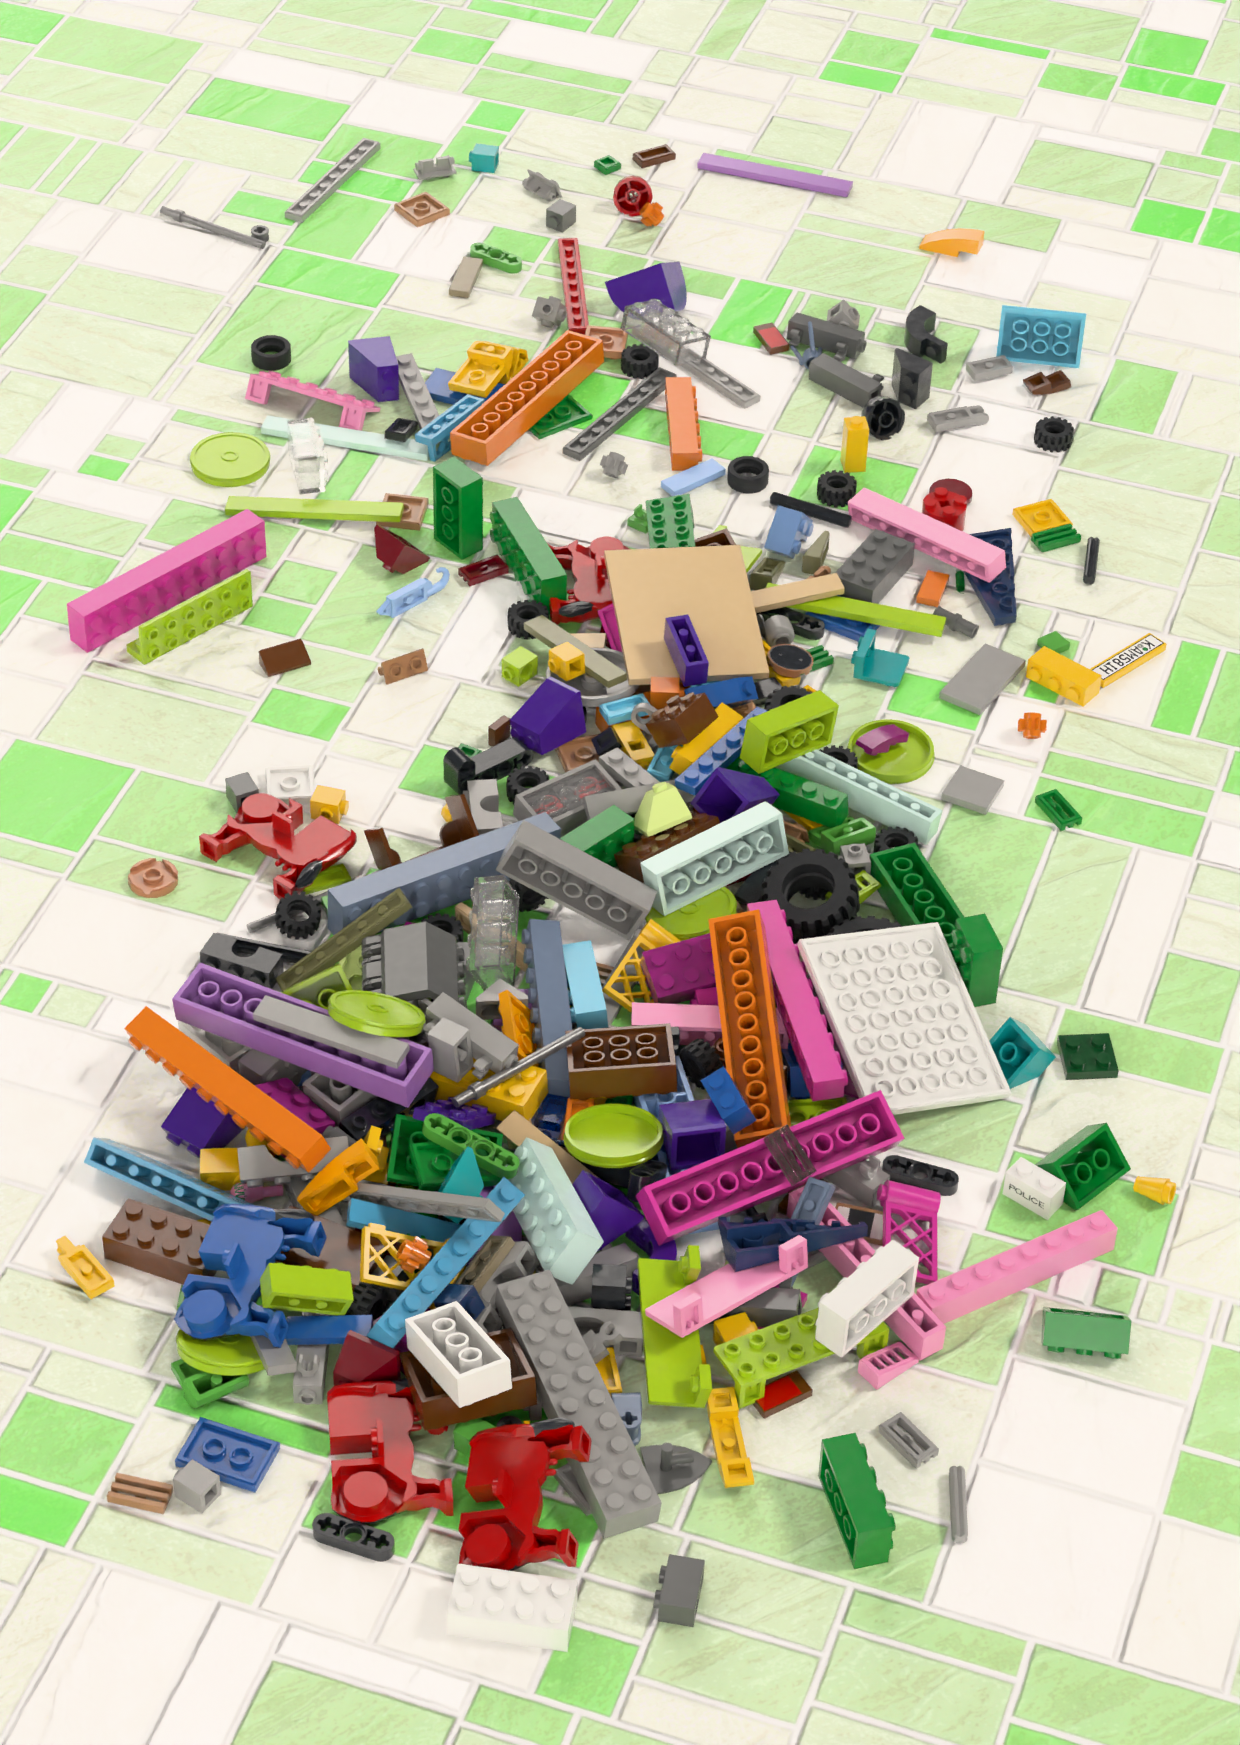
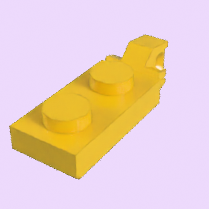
[56,1235,115,1299]

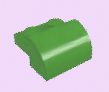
[809,816,876,856]
[171,1359,249,1409]

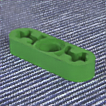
[470,242,522,274]

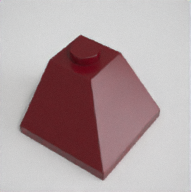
[374,524,430,574]
[333,1330,401,1386]

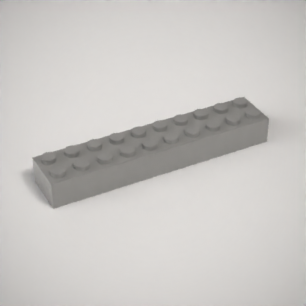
[495,1270,662,1539]

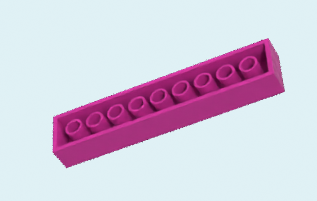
[67,509,267,653]
[636,1090,905,1246]

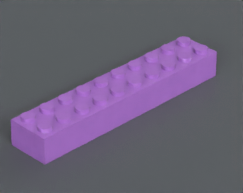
[172,963,434,1108]

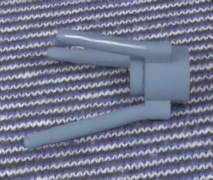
[790,321,822,369]

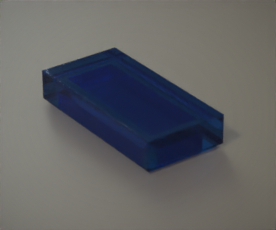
[534,1094,569,1132]

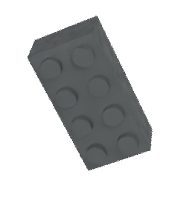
[835,529,915,604]

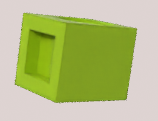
[502,646,538,687]

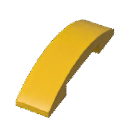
[706,1387,754,1488]

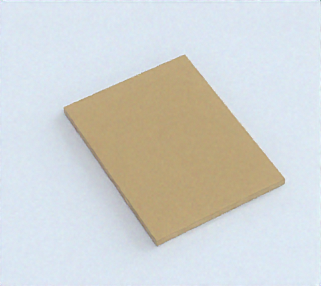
[604,545,769,685]

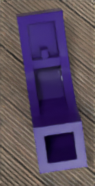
[625,1219,677,1296]

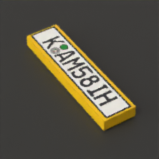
[1090,633,1167,688]

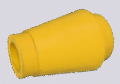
[1133,1176,1176,1205]

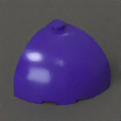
[605,261,687,320]

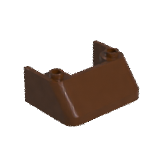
[364,794,479,870]

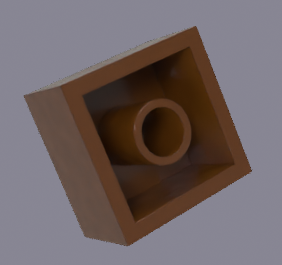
[645,692,719,748]

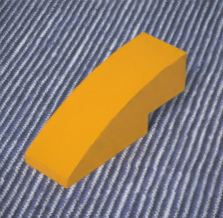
[919,228,984,257]
[297,1138,380,1216]

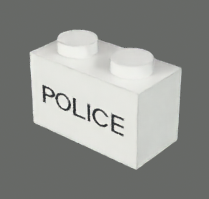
[1003,1157,1066,1220]

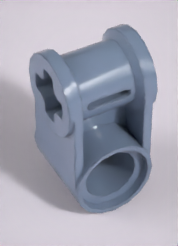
[611,1392,642,1446]

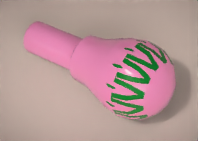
[230,1182,283,1204]

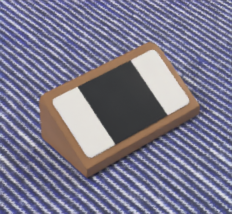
[835,1203,883,1246]

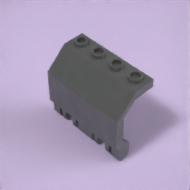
[361,921,467,1008]

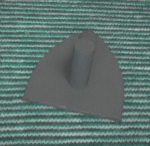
[640,1443,712,1494]

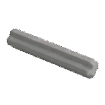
[949,1466,968,1543]

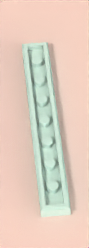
[261,415,429,461]

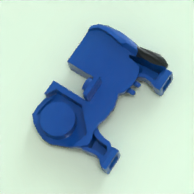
[174,1204,326,1348]

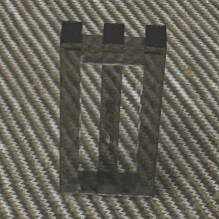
[763,1124,816,1186]

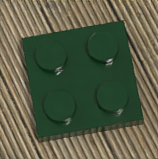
[1057,1033,1119,1080]

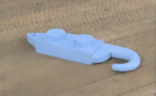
[376,567,450,618]

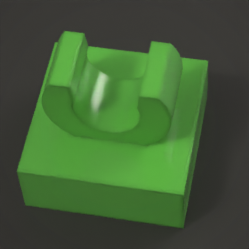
[627,504,648,534]

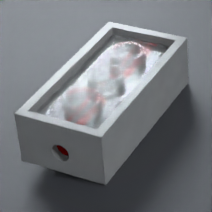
[513,759,621,837]

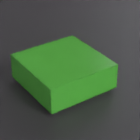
[1037,631,1070,653]

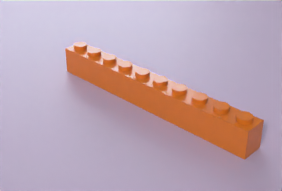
[124,1006,331,1173]

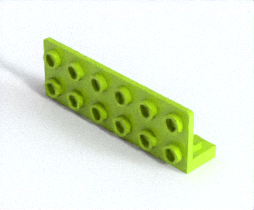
[126,569,253,665]
[637,1245,712,1408]
[713,1307,889,1409]

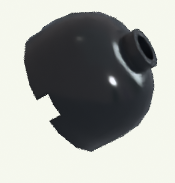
[861,396,905,440]

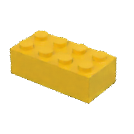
[429,1058,548,1121]

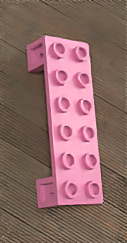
[245,371,381,431]
[645,1235,808,1338]

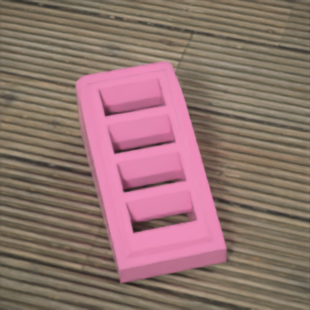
[858,1341,919,1390]

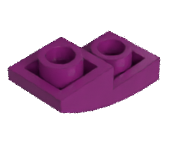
[856,724,909,755]

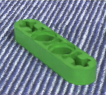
[422,1113,520,1179]

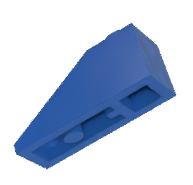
[684,676,758,709]

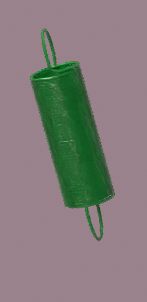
[955,569,965,594]

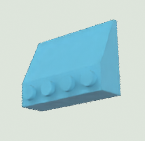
[996,305,1086,368]

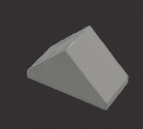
[476,979,528,1020]

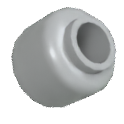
[764,615,795,647]

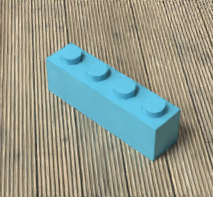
[562,940,609,1029]

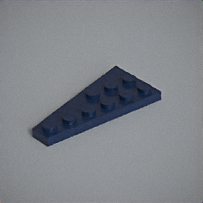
[963,528,1017,626]

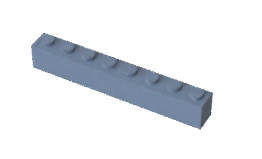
[521,919,572,1098]

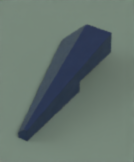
[718,1217,868,1272]

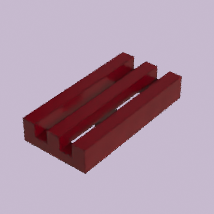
[458,555,509,587]

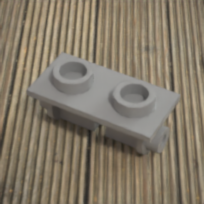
[413,155,457,180]
[522,169,562,201]

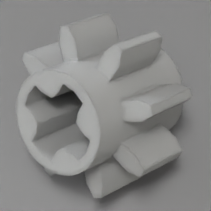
[600,452,628,478]

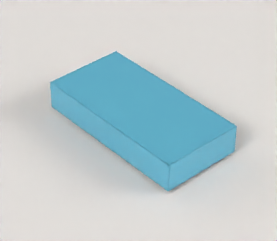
[599,693,650,725]

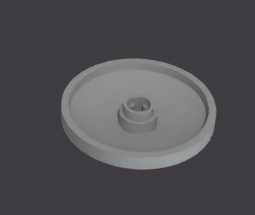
[546,648,639,707]

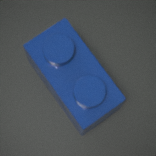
[701,1066,756,1135]

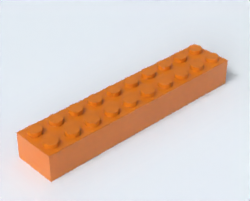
[450,330,604,466]
[708,909,791,1148]

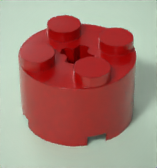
[922,487,967,531]

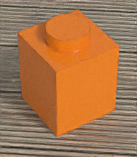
[650,677,684,710]

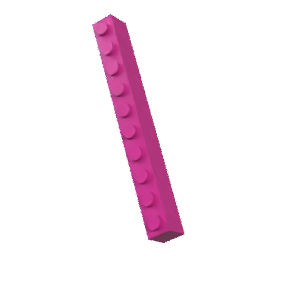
[747,900,848,1102]

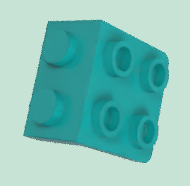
[851,628,910,687]

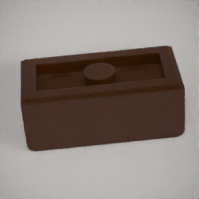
[258,639,311,677]

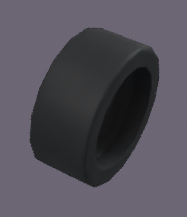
[251,335,291,371]
[727,456,769,494]

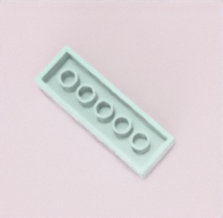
[640,801,789,916]
[505,1137,604,1285]

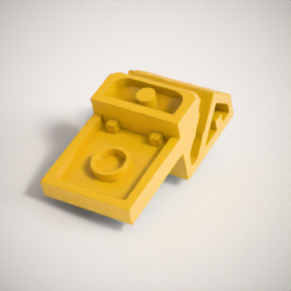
[448,341,529,398]

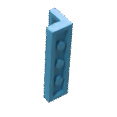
[415,394,485,462]

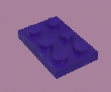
[413,1097,496,1130]

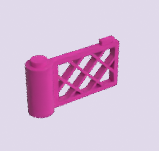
[877,1180,941,1285]

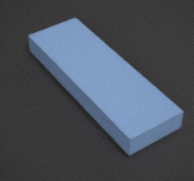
[661,458,726,496]

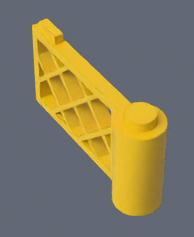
[602,918,681,1013]
[360,1223,466,1290]

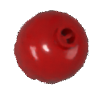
[613,175,653,217]

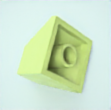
[634,782,692,837]

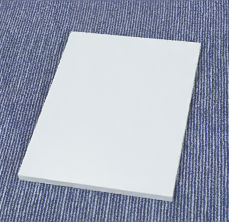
[797,922,1011,1115]

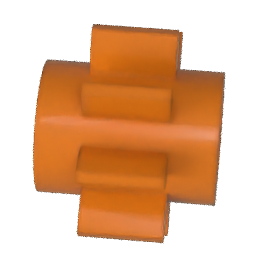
[639,202,664,227]
[1018,712,1047,739]
[396,1236,432,1274]

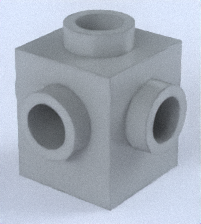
[532,296,567,328]
[827,299,860,330]
[838,843,872,882]

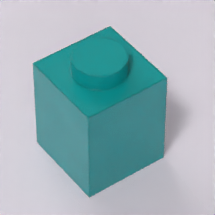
[469,143,499,173]

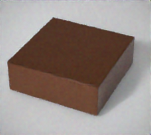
[488,715,510,747]

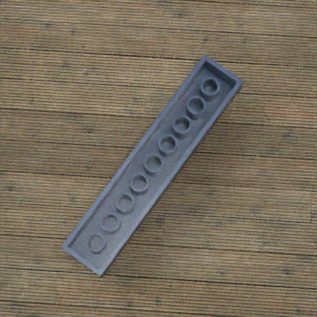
[327,812,561,935]

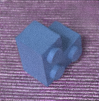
[764,505,814,559]

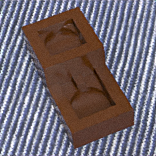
[1023,370,1071,395]

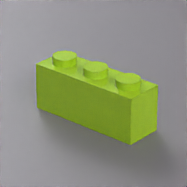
[260,1263,354,1315]

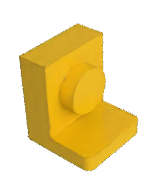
[363,1125,389,1172]

